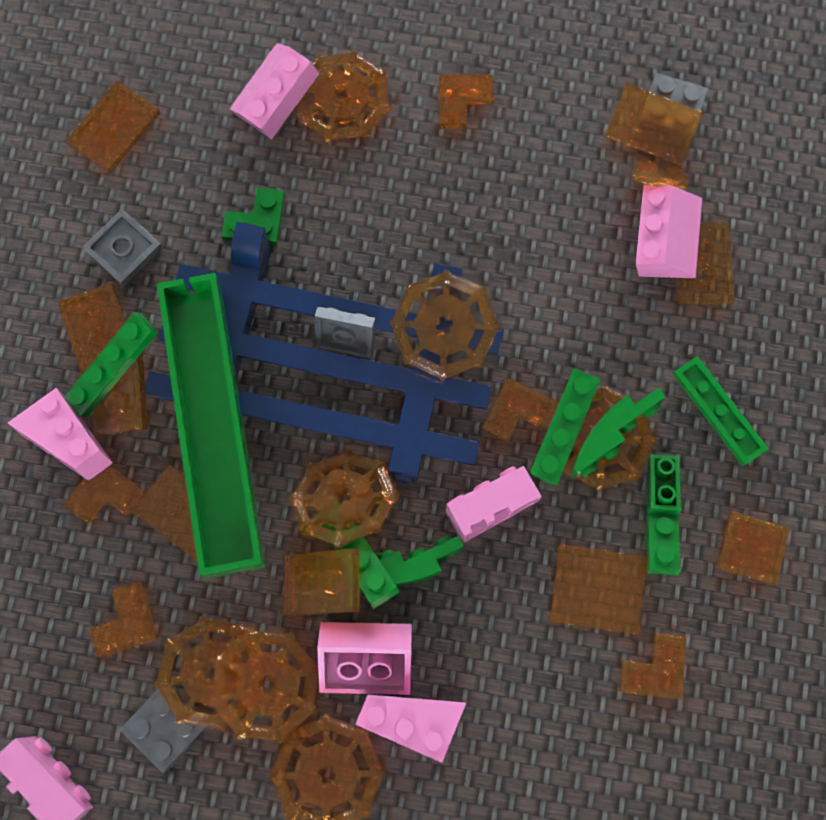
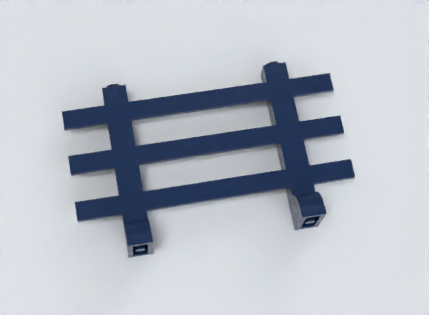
[143,222,503,484]

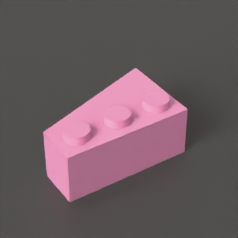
[8,388,112,481]
[445,466,542,543]
[355,695,466,763]
[0,736,93,820]

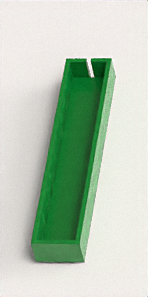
[157,273,266,579]

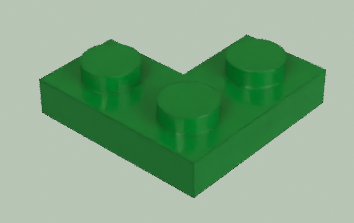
[221,188,285,246]

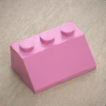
[230,43,319,140]
[636,185,702,278]
[317,622,412,695]

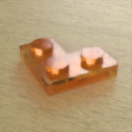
[439,74,493,129]
[631,159,689,190]
[482,378,559,443]
[63,466,148,524]
[90,581,158,658]
[619,633,687,699]

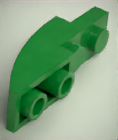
[570,388,666,479]
[645,454,681,576]
[344,535,464,587]

